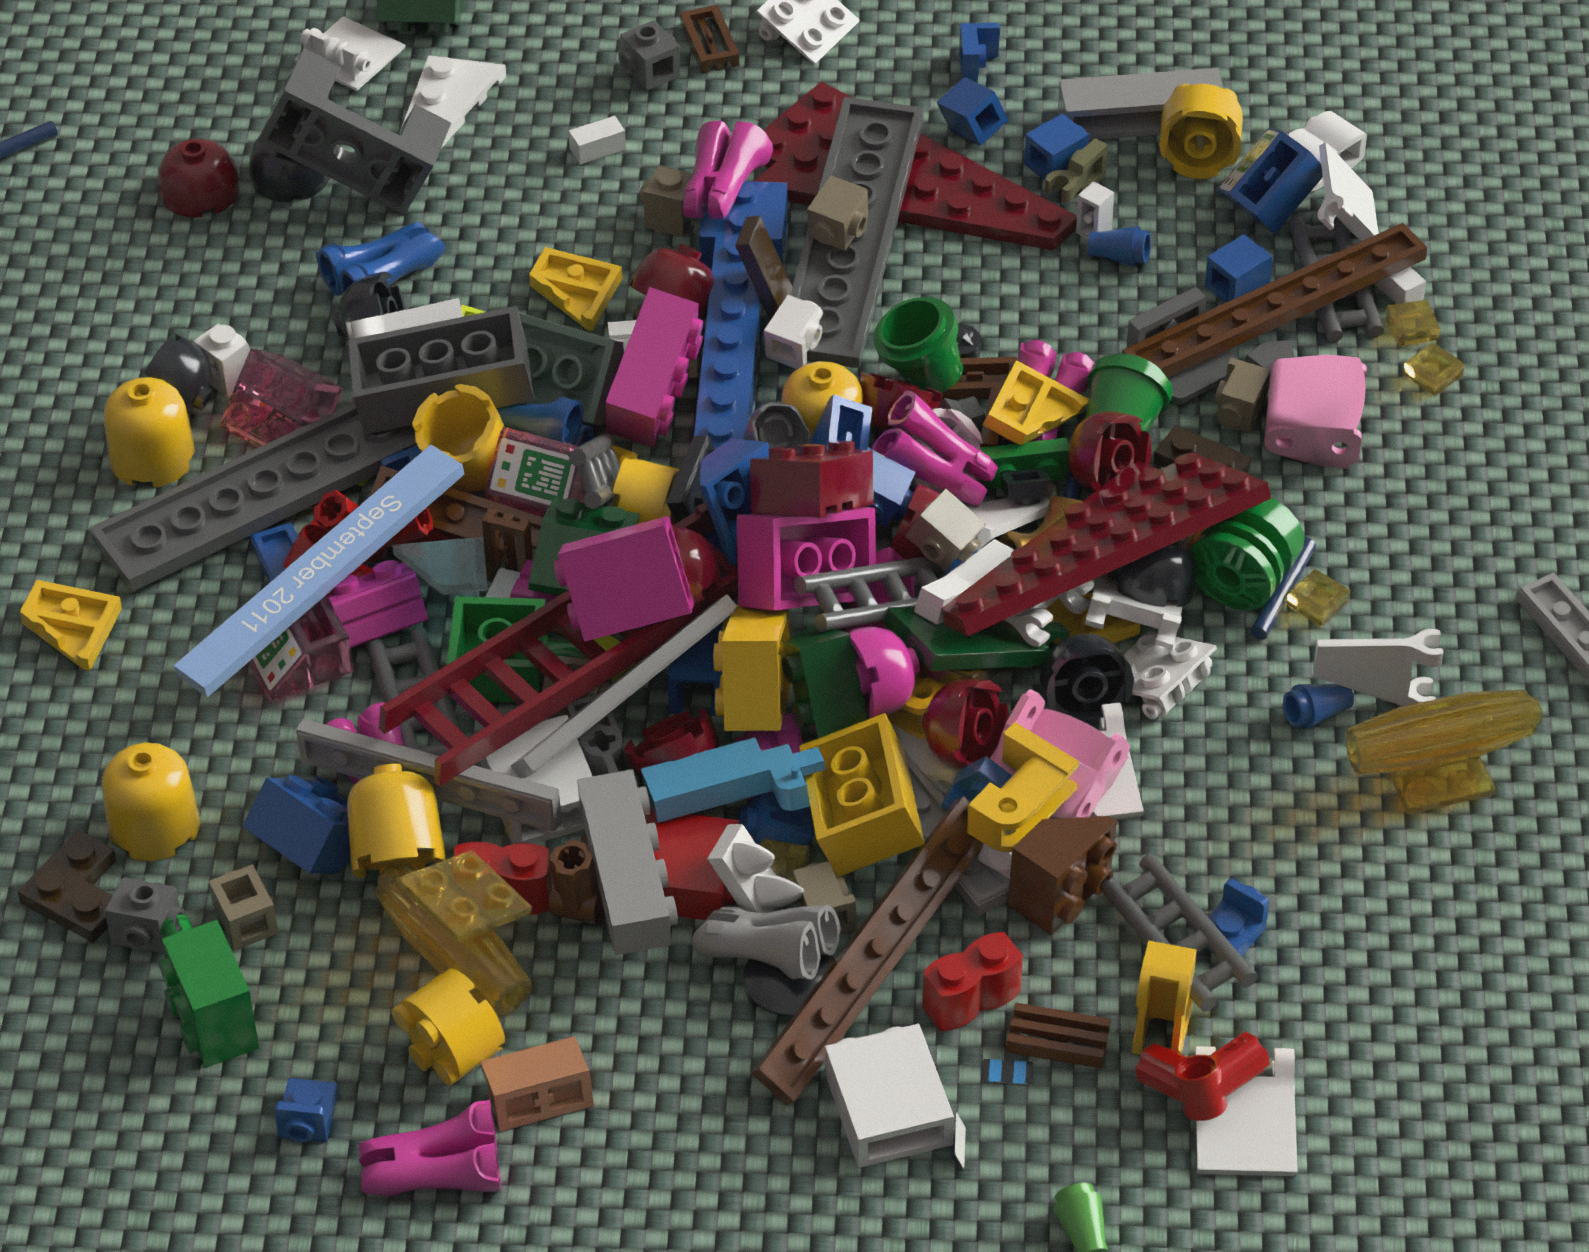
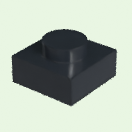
[1000,468,1052,505]

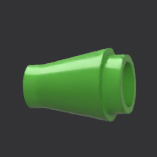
[1053,1183,1108,1252]

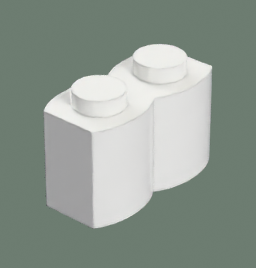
[1287,111,1367,192]

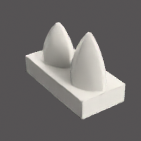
[707,824,804,913]

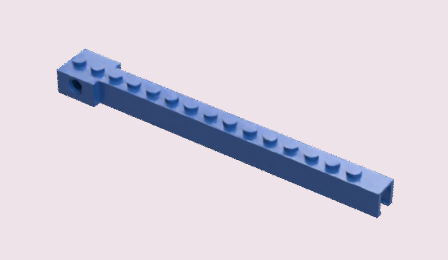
[668,181,788,716]

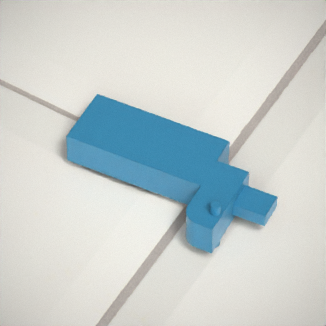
[641,737,826,823]

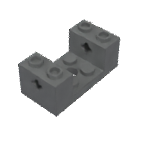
[257,48,451,215]

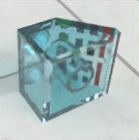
[393,537,488,603]

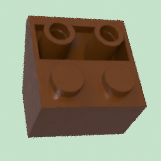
[1007,816,1117,935]

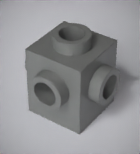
[618,20,680,91]
[105,877,185,954]

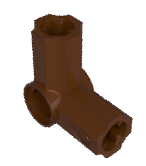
[549,834,604,925]

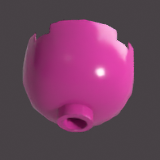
[849,627,920,719]

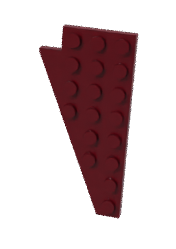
[754,81,1077,250]
[941,453,1271,636]

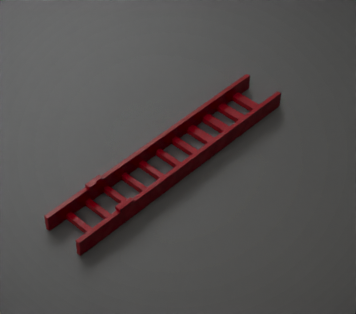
[378,502,738,787]

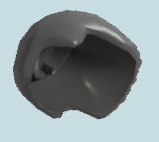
[744,403,811,453]

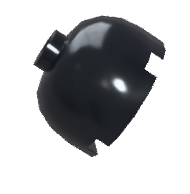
[249,135,330,202]
[334,271,406,344]
[144,333,214,415]
[1106,540,1197,607]
[1040,634,1134,726]

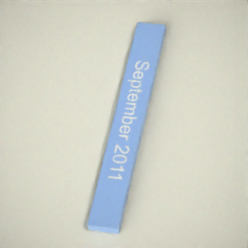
[174,444,465,697]

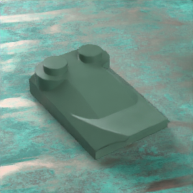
[519,313,624,425]

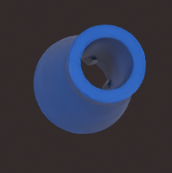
[1088,226,1151,267]
[1283,684,1354,729]

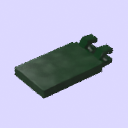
[883,606,1070,671]

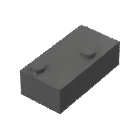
[348,306,534,435]

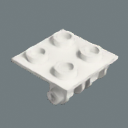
[756,0,860,65]
[294,16,405,91]
[1124,631,1217,719]

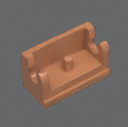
[481,1036,594,1132]

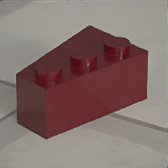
[750,441,874,518]

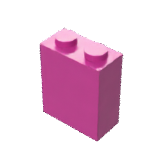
[554,516,695,642]

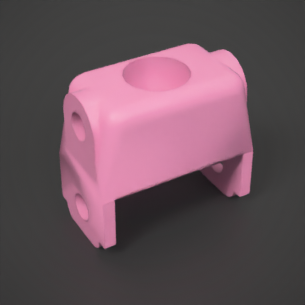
[1264,355,1367,469]
[990,689,1130,819]

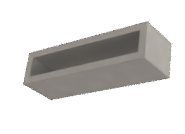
[1058,68,1224,140]
[577,769,678,955]

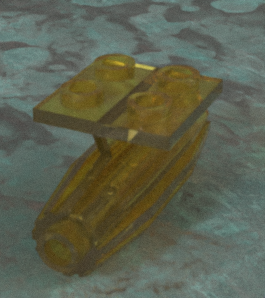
[1345,690,1542,814]
[376,850,532,1017]

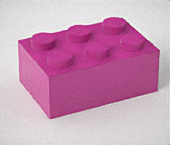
[605,287,704,448]
[737,507,876,610]

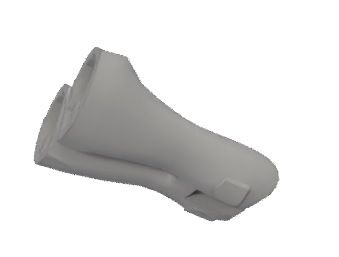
[692,904,841,979]

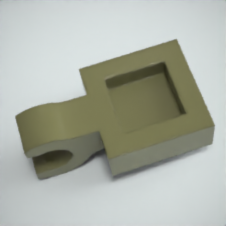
[1045,138,1108,203]

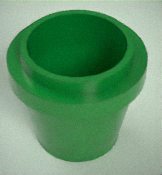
[873,297,963,392]
[1086,354,1173,432]

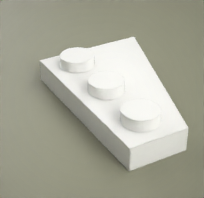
[402,55,506,148]

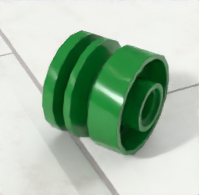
[1190,497,1305,611]

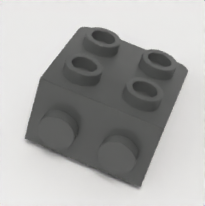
[1126,287,1239,404]

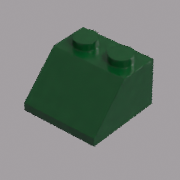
[377,0,464,33]
[528,498,640,596]
[782,625,868,738]

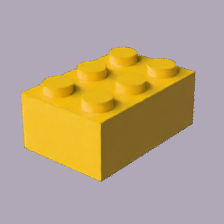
[713,604,792,731]
[799,713,925,877]

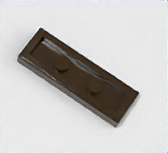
[735,216,793,321]

